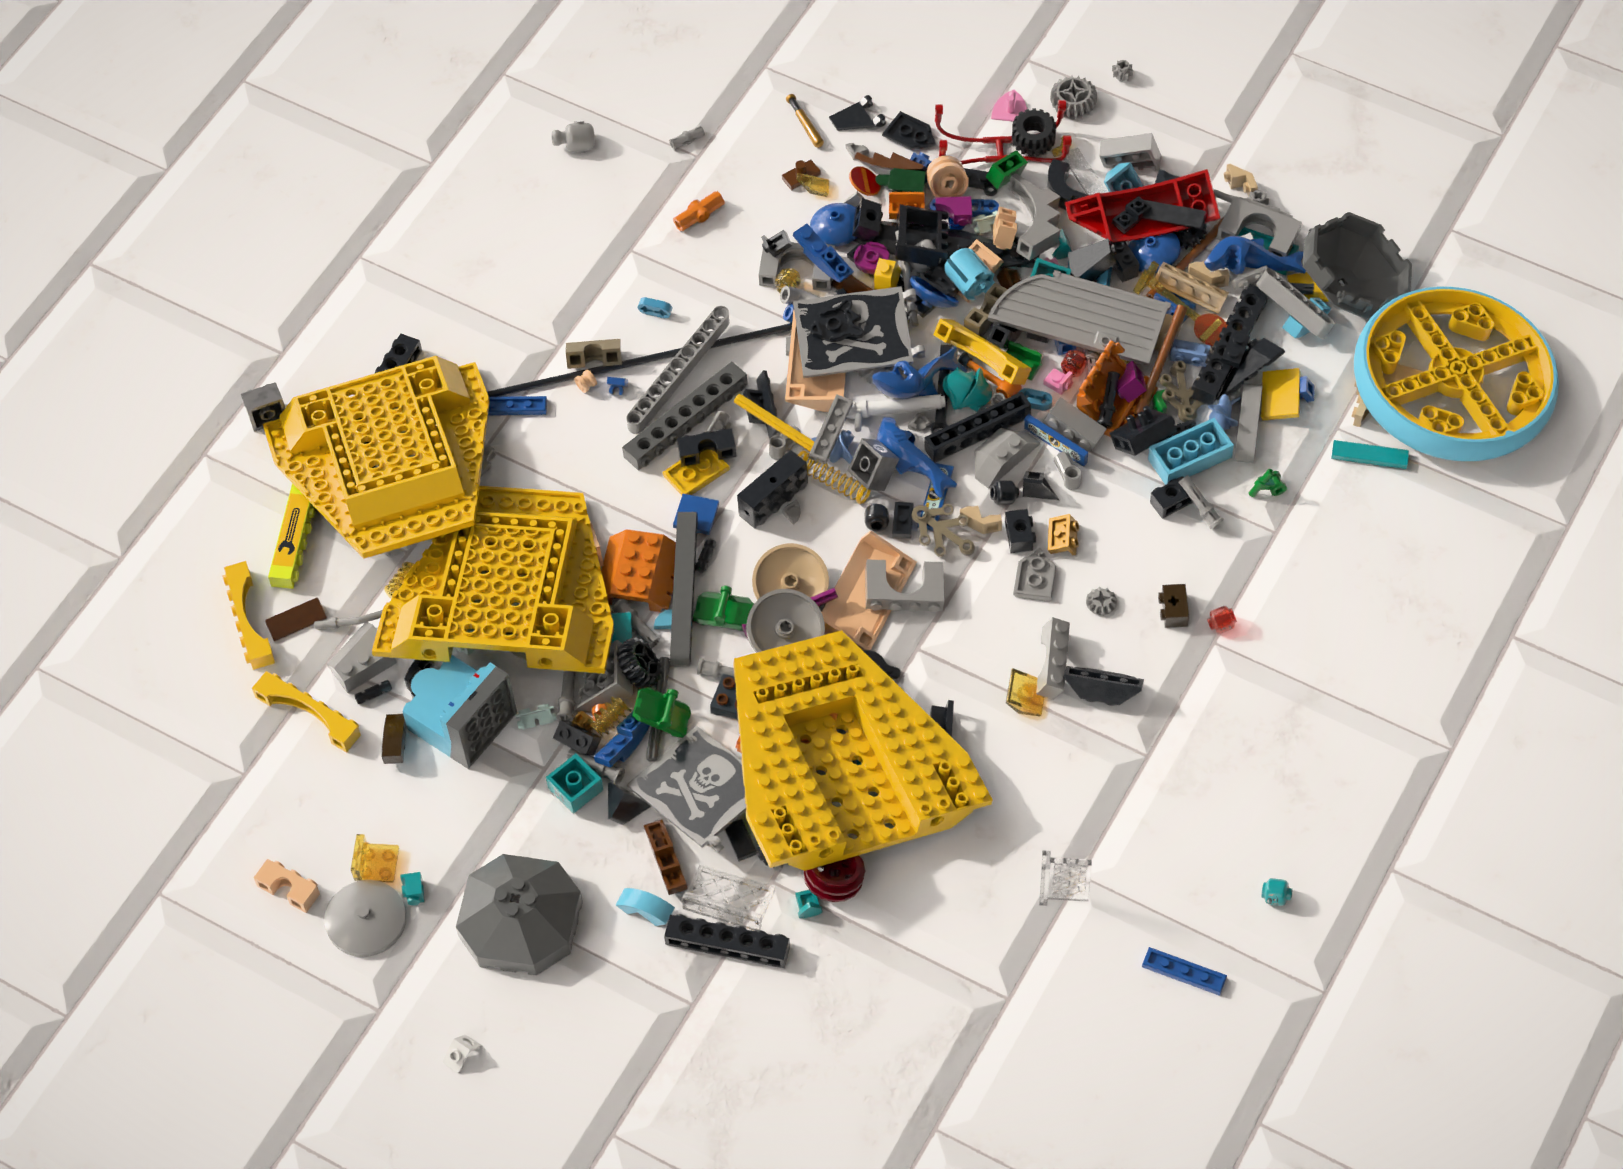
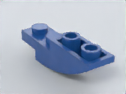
[793,223,854,283]
[594,710,650,768]

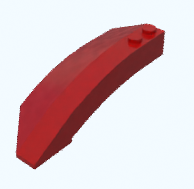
[1065,169,1221,243]

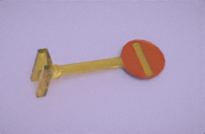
[1133,261,1228,346]

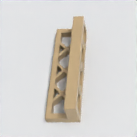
[1153,262,1229,314]

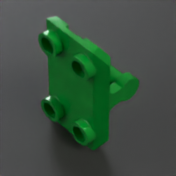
[693,585,754,631]
[633,687,691,738]

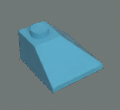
[1104,162,1144,192]

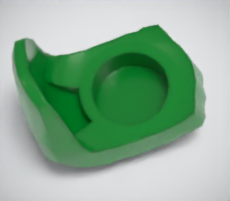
[1153,390,1169,413]

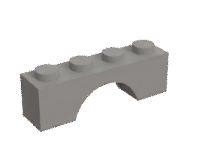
[1036,617,1070,700]

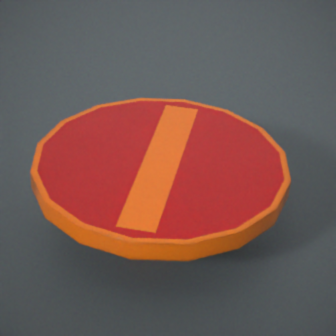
[849,166,881,196]

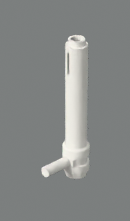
[847,394,946,432]

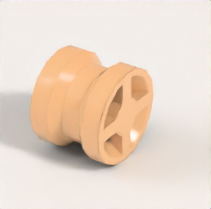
[574,370,597,393]

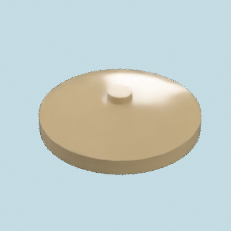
[752,543,829,607]

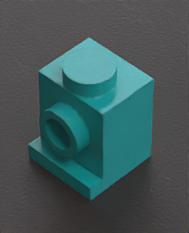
[400,872,425,906]

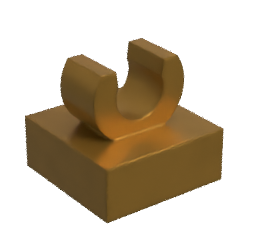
[571,711,597,731]

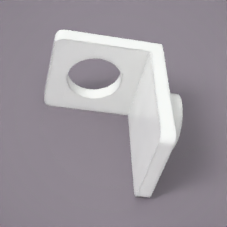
[443,1034,481,1072]

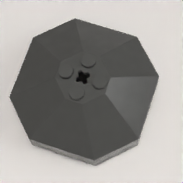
[1303,212,1412,319]
[455,854,583,976]

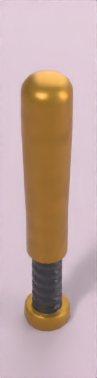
[786,94,824,148]

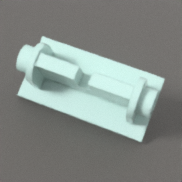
[971,211,997,235]
[515,704,557,730]

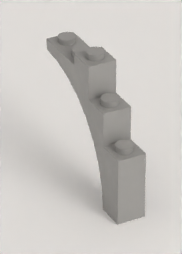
[1008,173,1061,260]

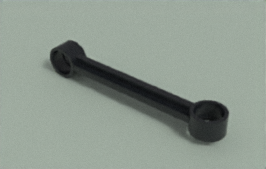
[930,344,952,434]

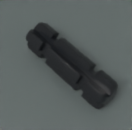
[695,538,717,573]
[354,680,392,704]

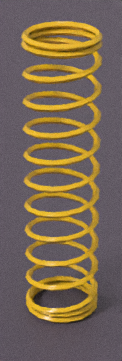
[798,450,871,505]

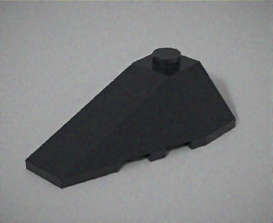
[1216,338,1285,401]

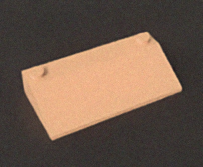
[785,311,846,412]
[821,530,917,650]

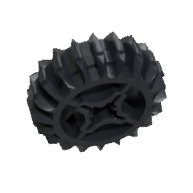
[616,637,662,689]

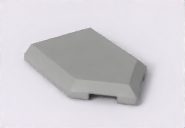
[1013,548,1056,601]

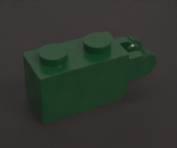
[875,168,926,193]

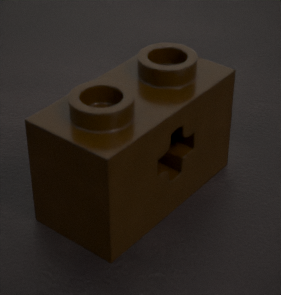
[1158,584,1189,628]

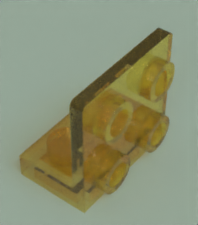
[350,834,400,883]

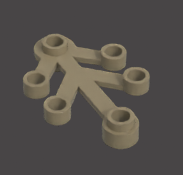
[1159,361,1205,422]
[912,504,975,557]

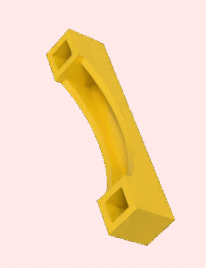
[933,318,1032,385]
[222,561,275,670]
[252,671,361,753]

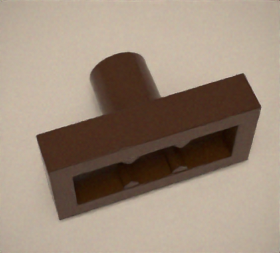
[782,159,821,191]

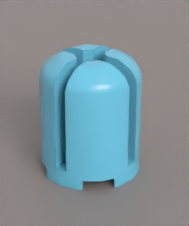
[945,248,995,301]

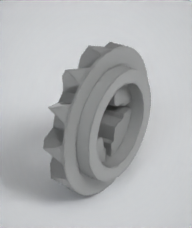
[1086,586,1117,615]

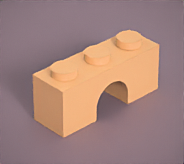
[993,207,1017,250]
[253,859,320,913]

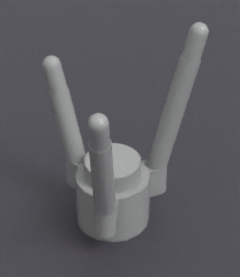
[706,411,732,432]

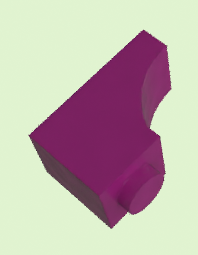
[935,196,972,226]
[1117,361,1147,403]

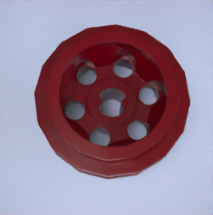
[803,855,866,902]

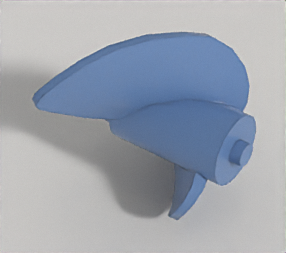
[1208,394,1241,431]
[811,429,855,464]

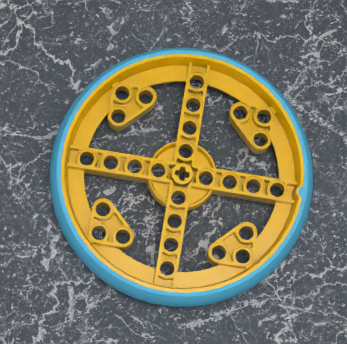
[1354,287,1559,461]

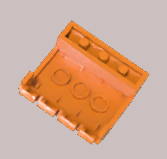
[1076,340,1158,437]
[601,529,676,612]

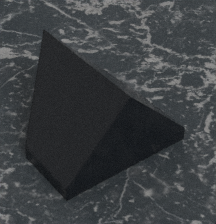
[1022,471,1060,501]
[608,782,651,825]

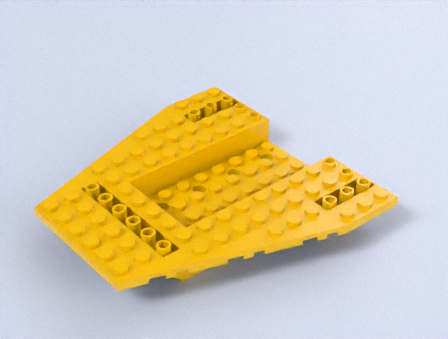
[263,356,490,559]
[372,486,614,674]
[733,630,993,871]

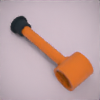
[958,352,1022,399]

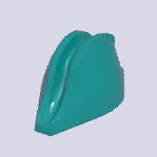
[943,367,975,410]
[958,368,992,412]

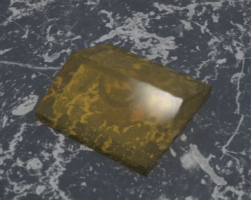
[1005,668,1045,717]

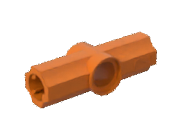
[673,191,725,231]

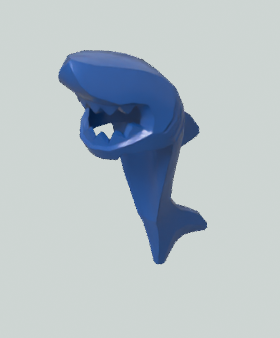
[1204,236,1306,275]
[872,346,968,399]
[876,417,957,498]

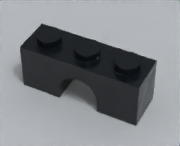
[677,428,737,467]

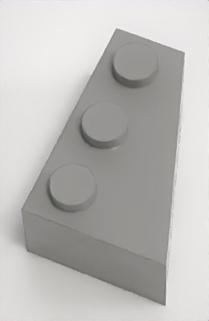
[1099,133,1161,171]
[1042,397,1106,452]

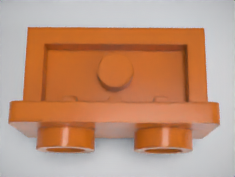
[889,192,925,220]

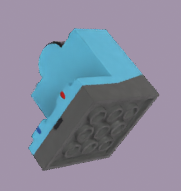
[402,655,518,769]

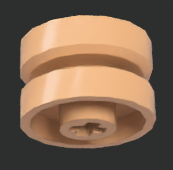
[926,156,968,197]

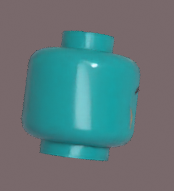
[1261,878,1293,906]

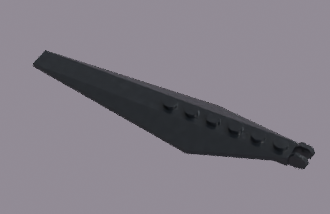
[853,221,1040,269]

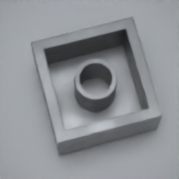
[241,382,285,431]
[847,438,899,491]

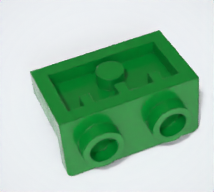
[1006,341,1042,381]

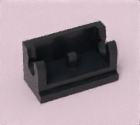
[920,265,959,297]

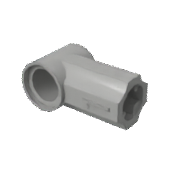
[769,425,801,460]
[1054,451,1081,490]

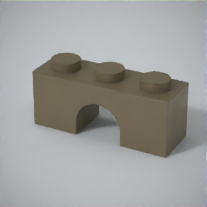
[964,283,1008,337]
[565,339,622,369]

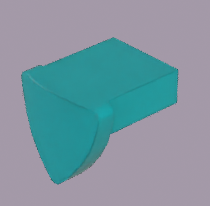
[1052,229,1073,259]
[795,890,823,918]

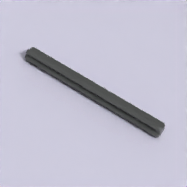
[646,657,670,762]

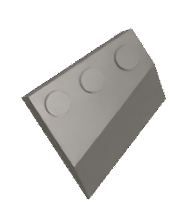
[327,622,397,693]
[574,640,633,712]

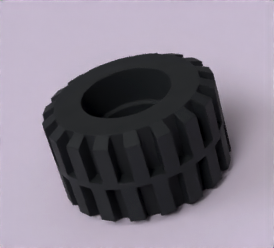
[1012,108,1056,157]

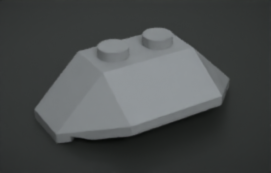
[975,428,1040,489]

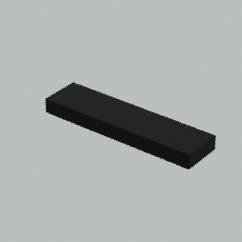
[1143,200,1207,230]

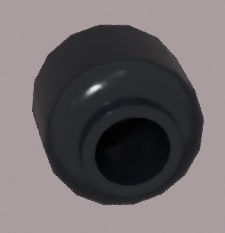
[990,481,1019,505]
[864,503,889,532]

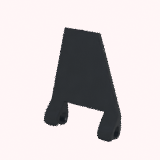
[829,95,886,131]

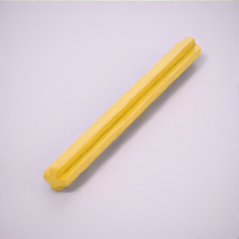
[734,394,814,452]

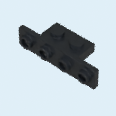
[743,370,779,439]

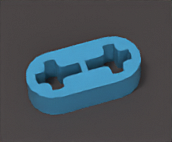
[637,297,673,318]
[1018,388,1052,411]

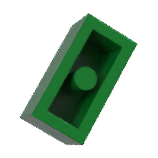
[986,150,1028,189]

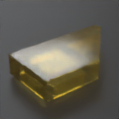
[796,173,829,197]

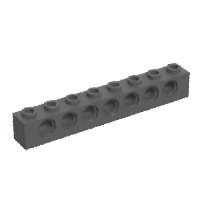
[622,361,748,471]

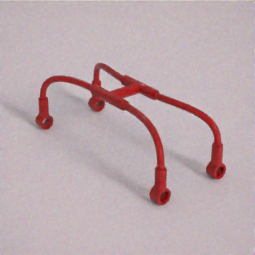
[934,100,1072,165]

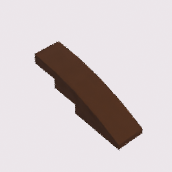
[854,152,927,172]
[643,819,688,895]

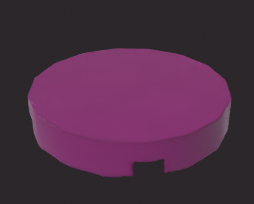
[854,242,890,274]

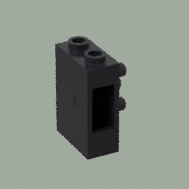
[1110,406,1177,456]

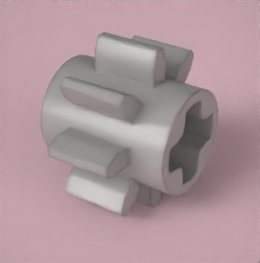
[1112,60,1133,81]
[1247,190,1269,205]

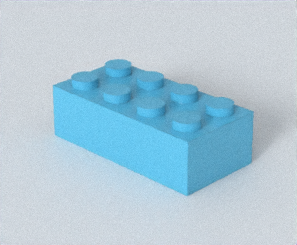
[1148,418,1234,485]

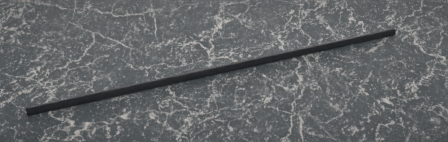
[487,323,792,397]

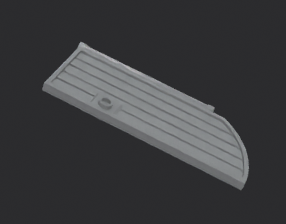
[988,270,1171,367]

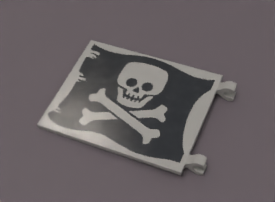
[793,286,925,378]
[627,726,746,853]

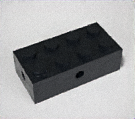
[737,450,808,529]

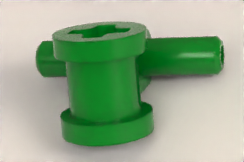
[1248,469,1287,497]

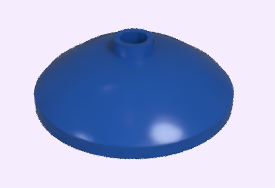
[810,203,857,246]
[1128,232,1181,274]
[910,276,959,309]

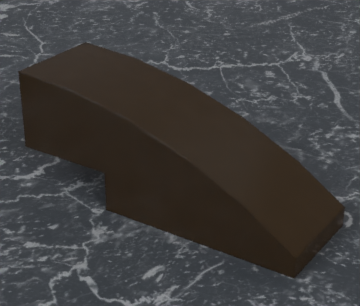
[381,714,406,764]

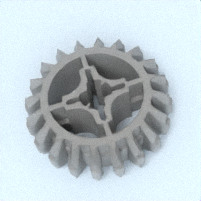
[1050,75,1097,118]

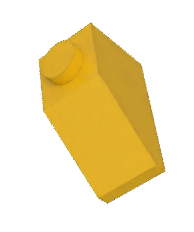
[874,258,902,290]

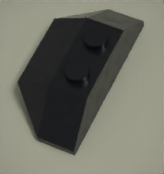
[1064,666,1144,706]

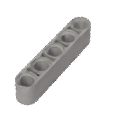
[1256,268,1335,339]
[1234,383,1262,463]

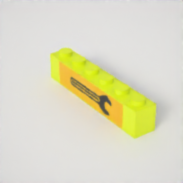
[268,483,315,589]

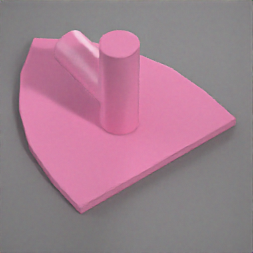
[991,89,1027,122]

